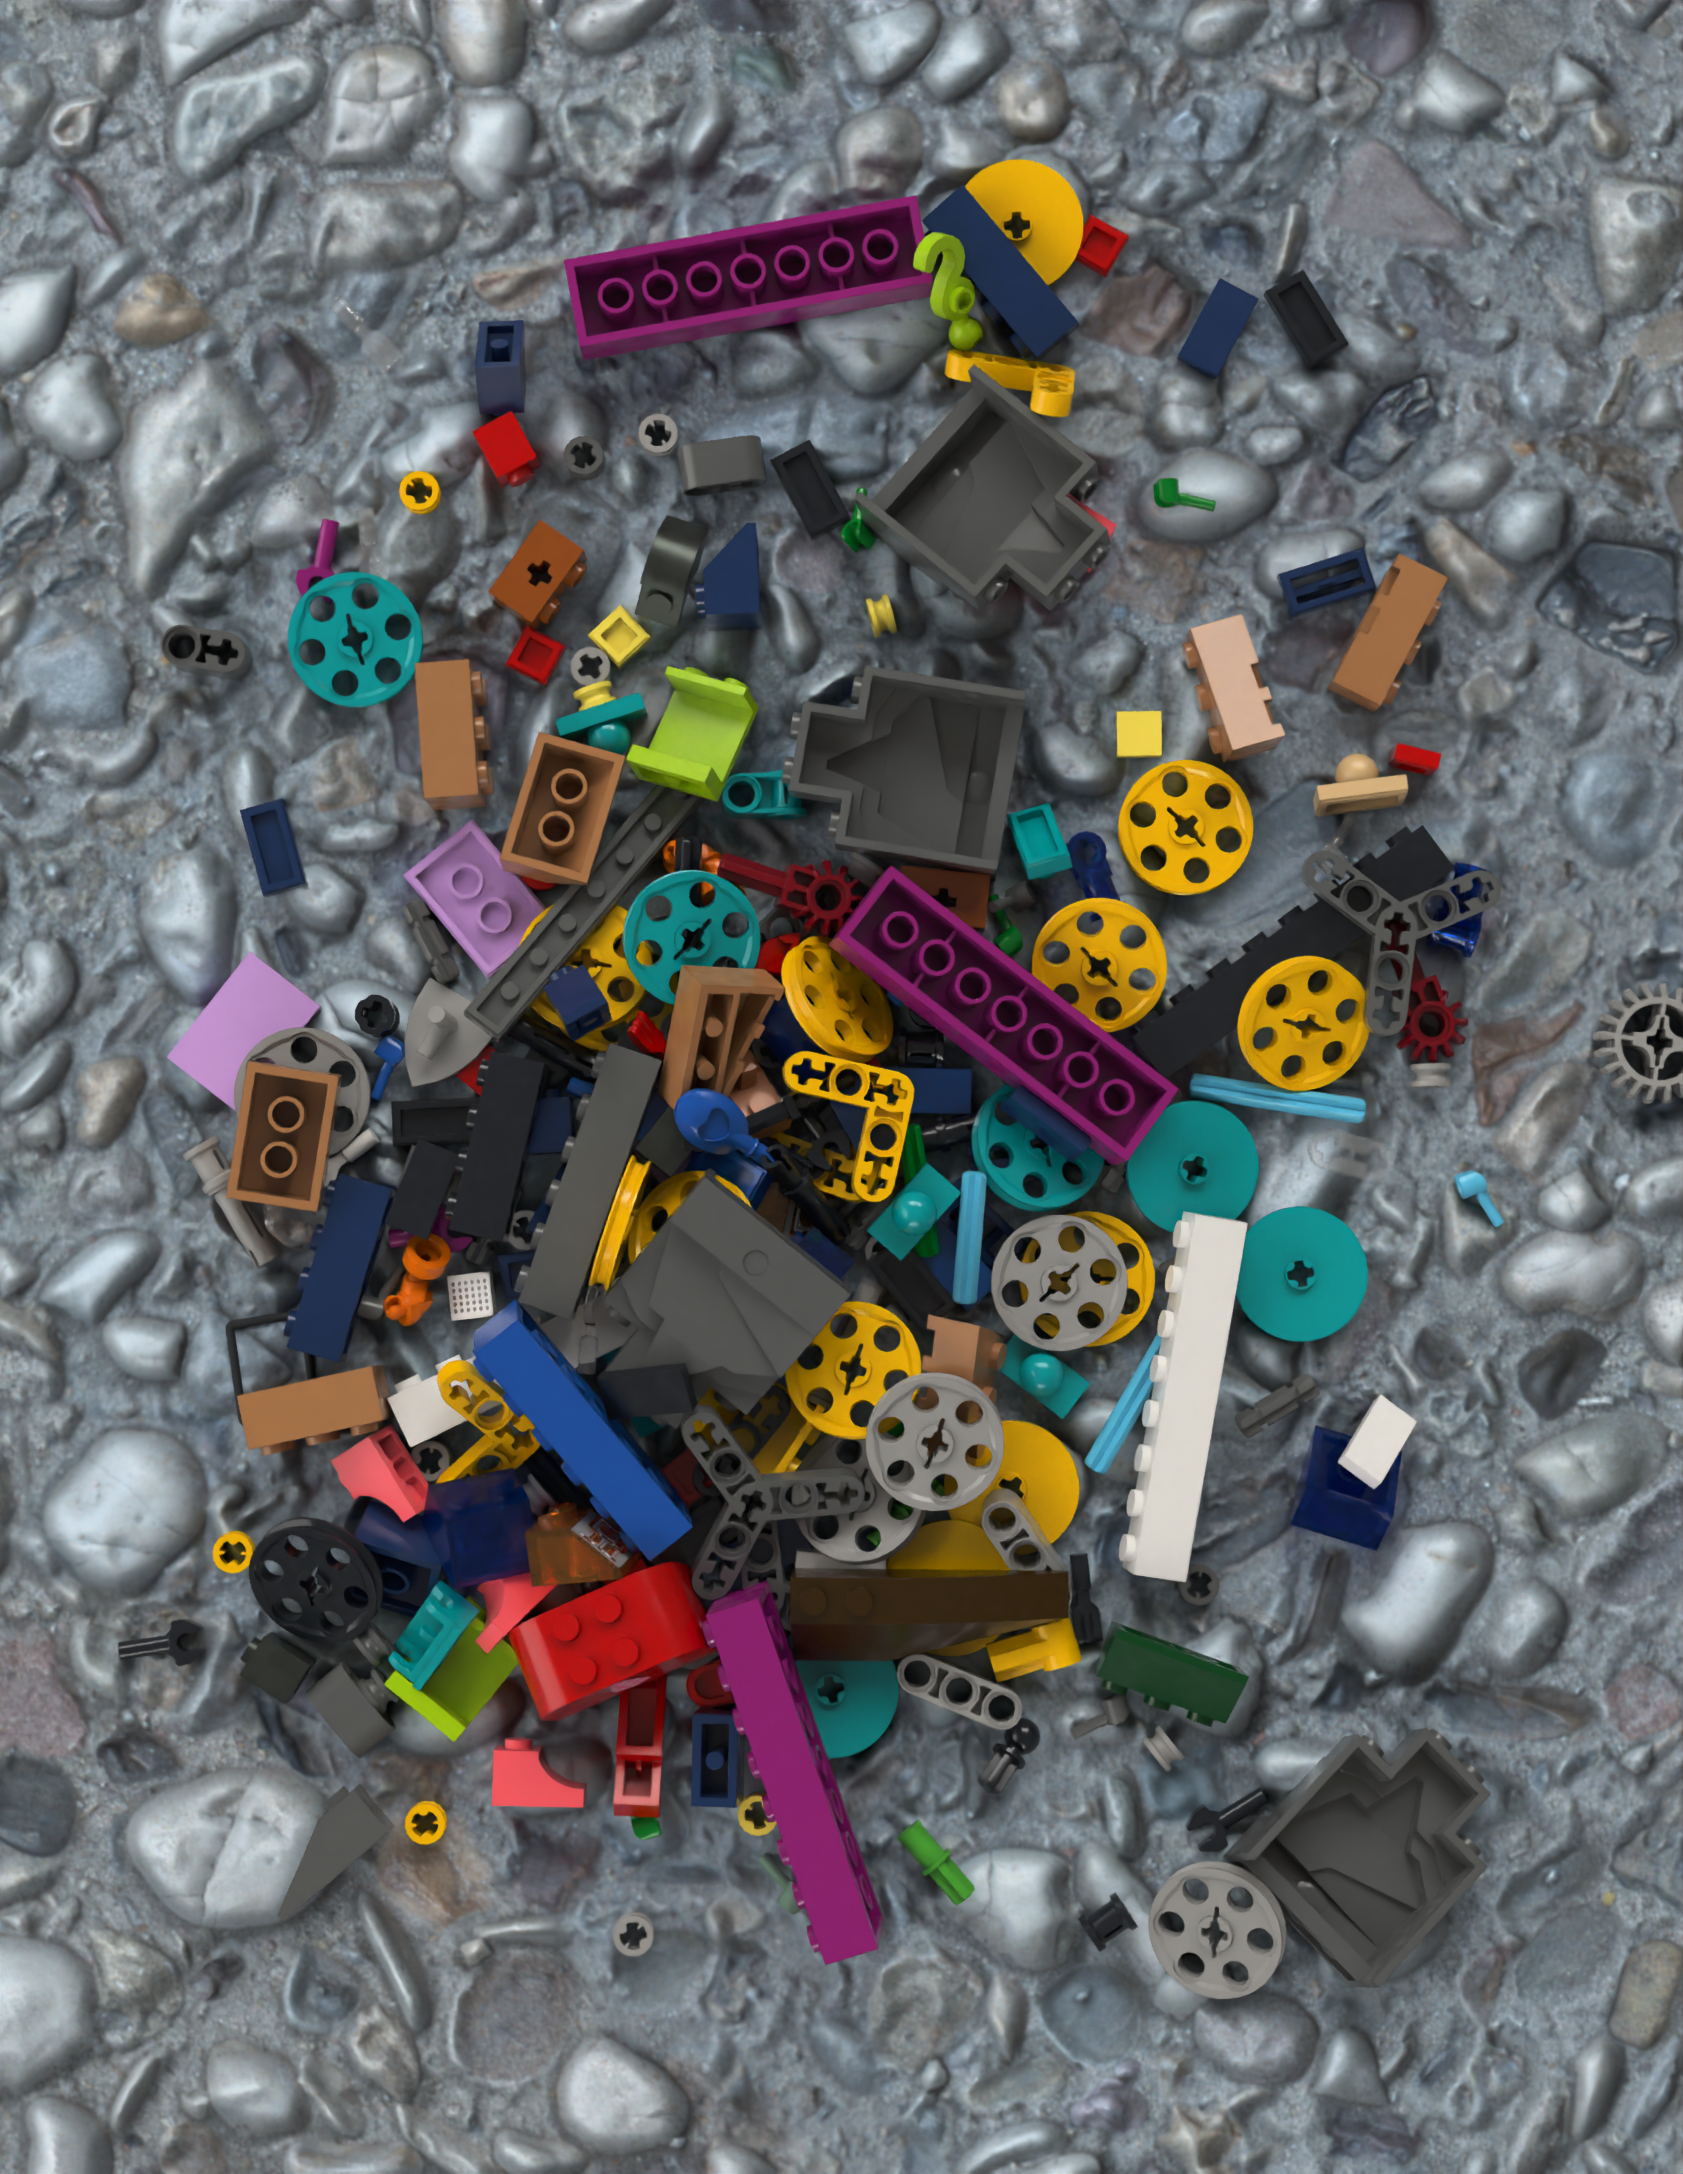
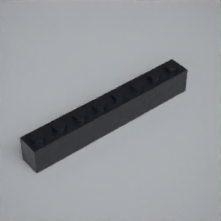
[1129,825,1455,1079]

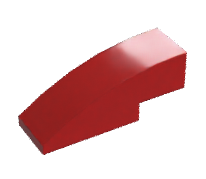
[613,1674,667,1818]

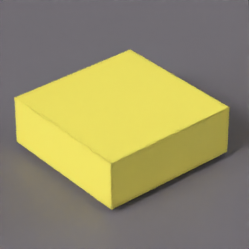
[588,605,652,670]
[1116,711,1162,758]

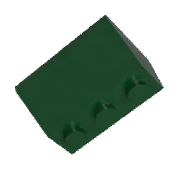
[1094,1621,1249,1727]

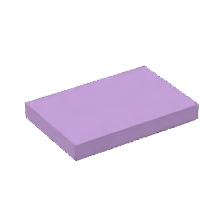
[403,819,546,980]
[167,952,322,1111]

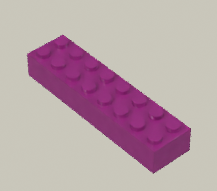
[564,195,933,361]
[828,866,1179,1166]
[702,1580,885,1965]

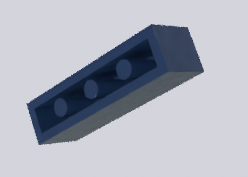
[922,184,1079,361]
[284,1173,397,1363]

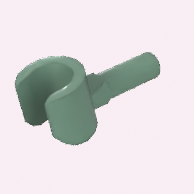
[759,1853,800,1915]

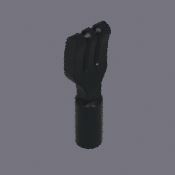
[1069,1553,1103,1644]

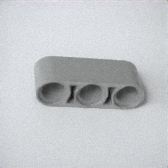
[982,1489,1072,1607]
[896,1652,1022,1730]

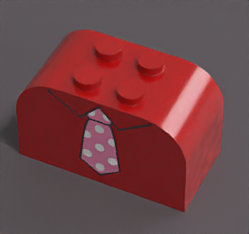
[507,1562,718,1721]

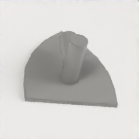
[404,977,493,1088]

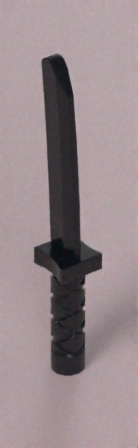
[682,1069,855,1153]

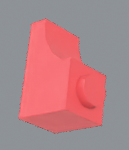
[331,1424,437,1522]
[475,1544,560,1654]
[492,1737,587,1808]

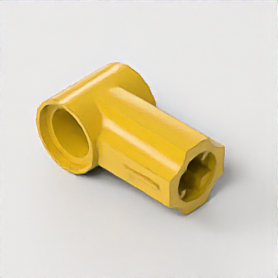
[986,1616,1082,1683]

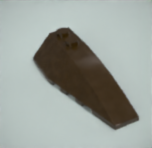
[791,1568,1068,1661]

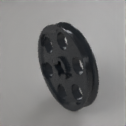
[249,1517,384,1643]

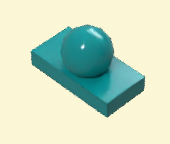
[555,692,648,755]
[1006,803,1072,880]
[867,1162,961,1261]
[1000,1334,1090,1419]

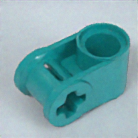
[721,770,807,820]

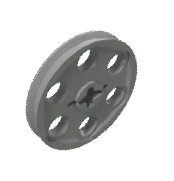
[234,1027,371,1156]
[991,1215,1127,1351]
[866,1372,1004,1511]
[792,1432,927,1565]
[1149,1861,1287,1999]

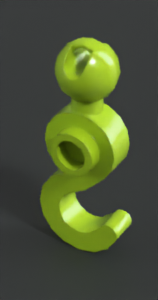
[913,232,983,351]

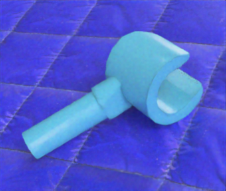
[1455,1170,1504,1227]

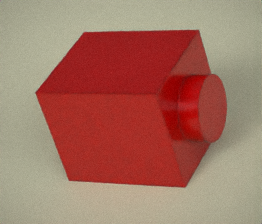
[472,410,540,488]

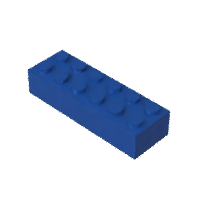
[472,1299,693,1561]

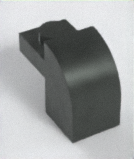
[635,515,709,628]

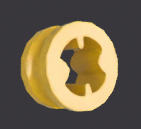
[399,471,441,515]
[212,1530,255,1574]
[405,1801,448,1845]

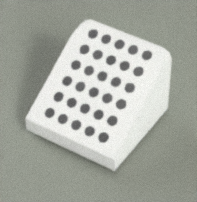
[447,1271,497,1321]

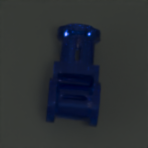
[1066,831,1126,923]
[1426,862,1492,958]

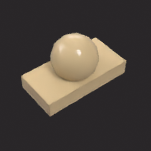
[1313,753,1409,817]

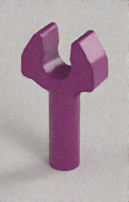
[296,519,339,605]
[388,1208,475,1253]

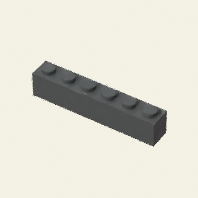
[514,1043,663,1321]

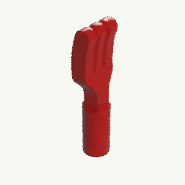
[627,1011,667,1062]

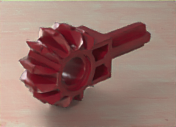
[717,853,864,938]
[1384,919,1468,1063]

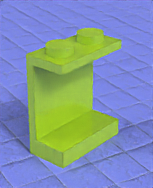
[625,666,759,802]
[384,1595,519,1742]

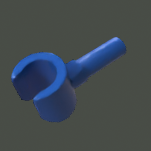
[371,1035,405,1100]

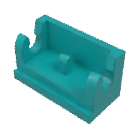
[388,1580,480,1691]

